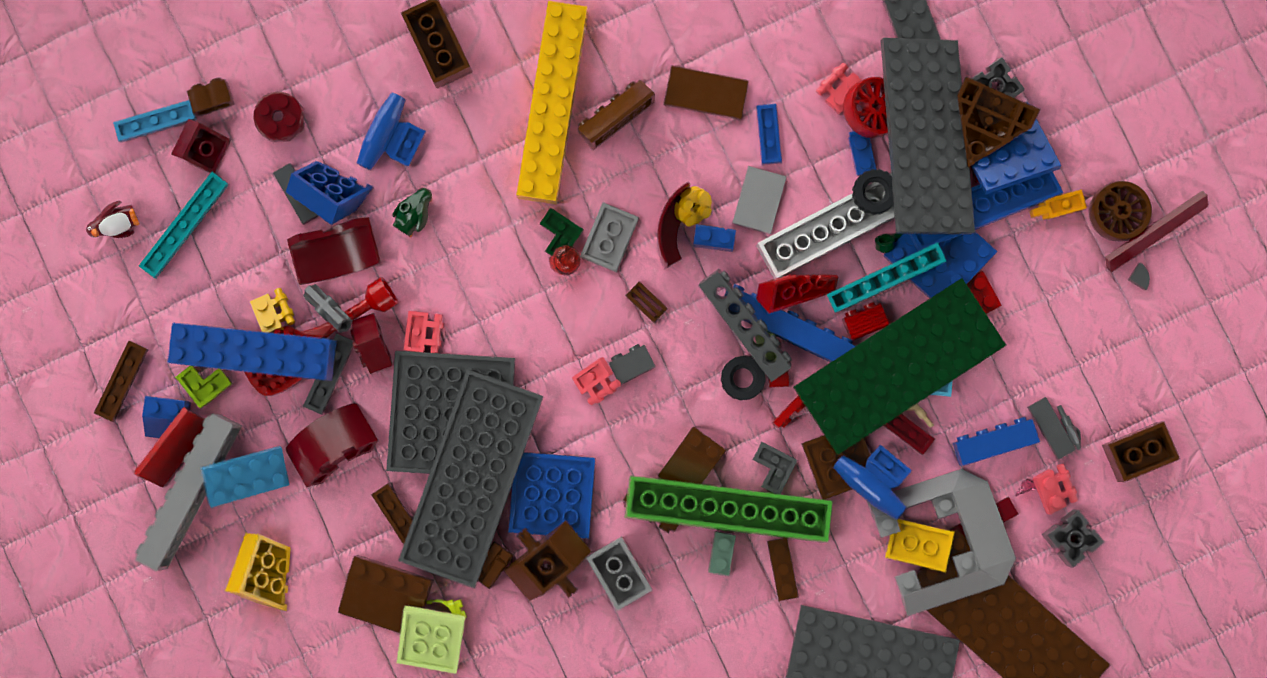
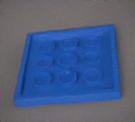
[971,102,1061,195]
[883,232,997,299]
[509,453,595,539]

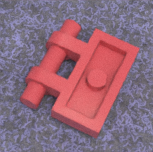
[816,63,864,115]
[404,311,444,353]
[572,357,621,405]
[1032,464,1078,515]

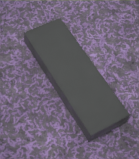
[273,163,318,225]
[1027,397,1076,459]

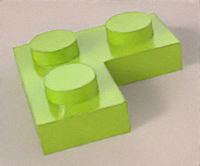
[175,366,233,409]

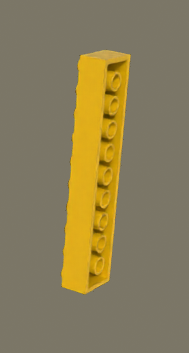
[516,1,588,205]

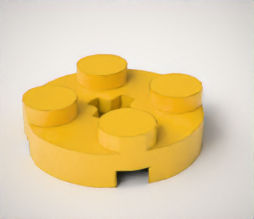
[674,186,712,227]

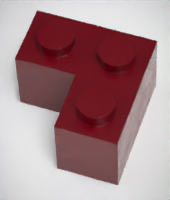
[350,313,393,374]

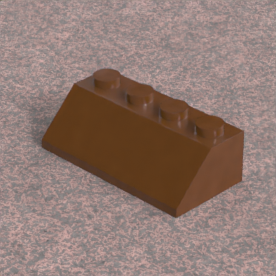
[578,80,655,150]

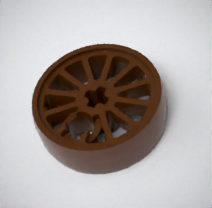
[1089,181,1152,242]

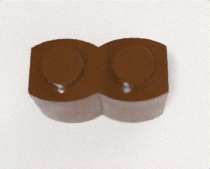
[187,78,235,116]

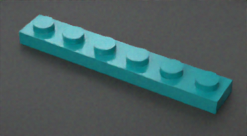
[139,172,229,279]

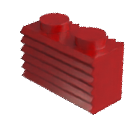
[842,302,890,341]

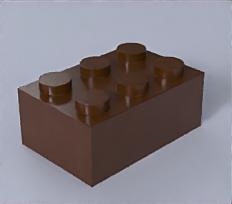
[1102,421,1180,482]

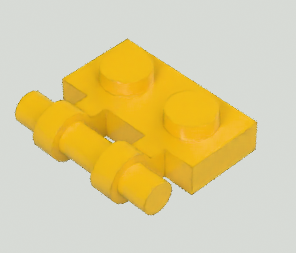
[250,288,295,333]

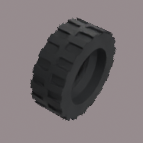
[852,169,894,215]
[721,356,766,401]

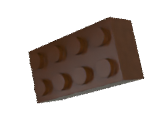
[401,0,472,89]

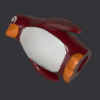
[86,201,140,238]

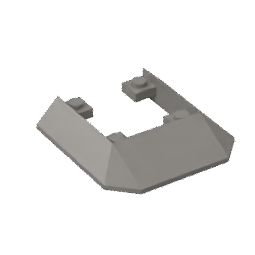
[867,469,1016,616]

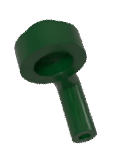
[875,233,903,253]

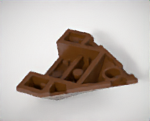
[957,77,1040,167]

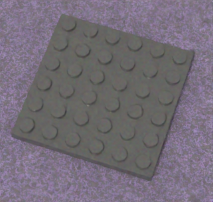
[386,351,515,474]

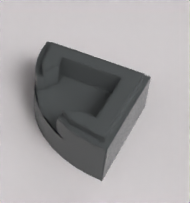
[1128,263,1150,290]

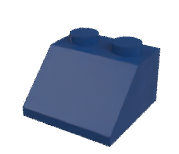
[142,396,191,438]

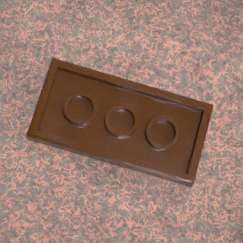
[664,65,749,120]

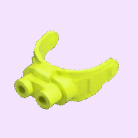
[426,599,467,618]

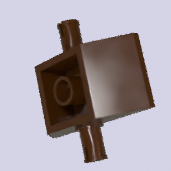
[504,520,592,601]

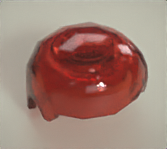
[549,245,581,276]

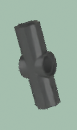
[303,284,352,333]

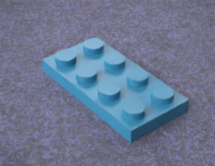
[201,446,289,508]

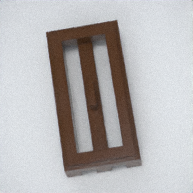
[625,281,668,323]

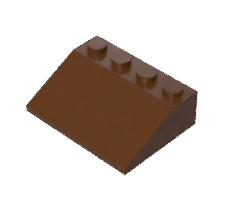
[338,555,434,633]

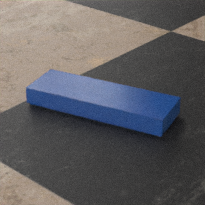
[756,104,782,165]

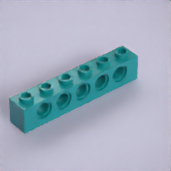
[826,243,946,313]

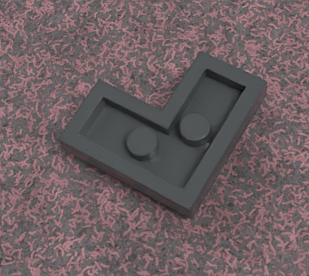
[752,442,798,494]

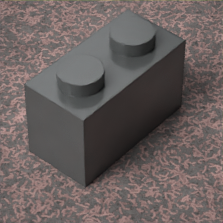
[609,344,655,385]

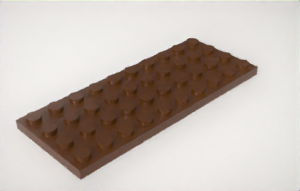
[916,530,1110,678]

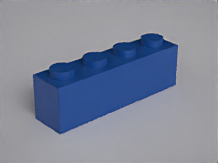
[952,417,1040,466]

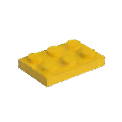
[885,519,954,572]

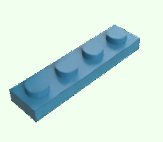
[113,100,197,142]

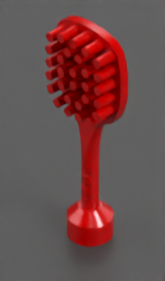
[244,277,399,396]

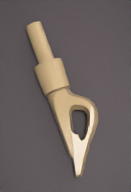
[908,404,934,428]

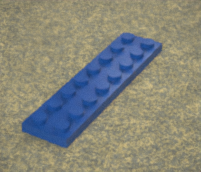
[909,172,1063,252]

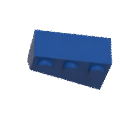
[286,161,373,225]

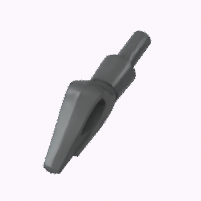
[1057,405,1081,450]

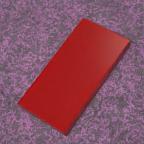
[134,407,205,488]

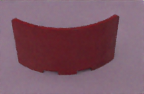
[657,182,696,269]
[287,217,380,285]
[286,403,379,487]

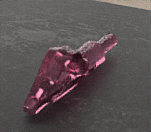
[1015,479,1036,496]

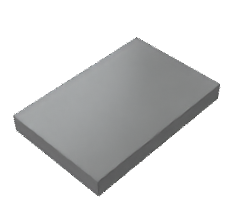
[732,166,787,234]
[580,202,639,273]

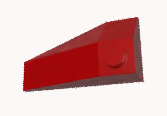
[756,275,839,314]

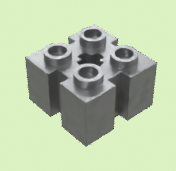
[971,57,1025,98]
[1042,510,1105,568]

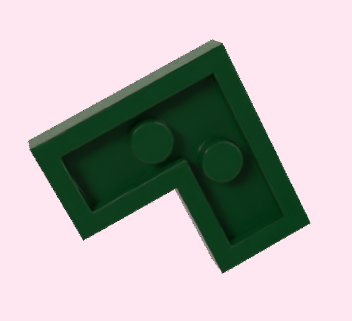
[540,207,584,263]

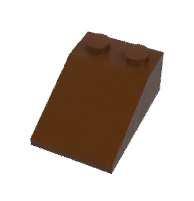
[658,427,726,485]

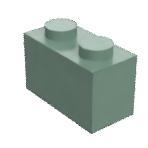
[708,532,736,576]

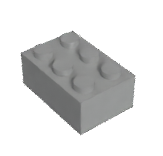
[586,536,652,611]

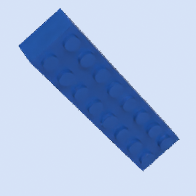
[167,323,337,381]

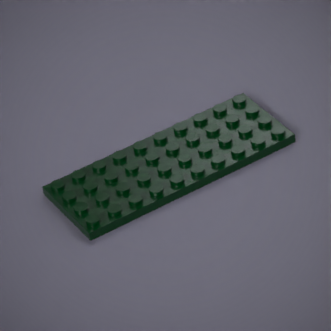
[793,278,1007,455]

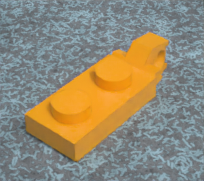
[1029,189,1087,220]

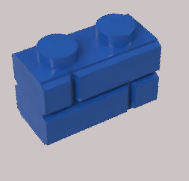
[693,224,736,252]

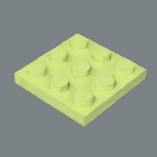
[397,606,466,674]

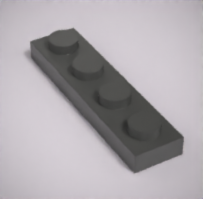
[303,333,354,415]

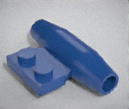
[356,92,426,171]
[833,445,912,520]

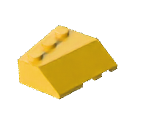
[225,533,291,611]

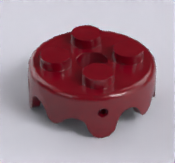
[253,92,305,142]

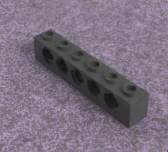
[698,269,792,382]

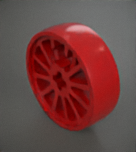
[843,77,888,138]

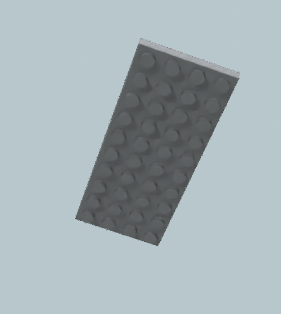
[880,38,975,234]
[398,369,544,588]

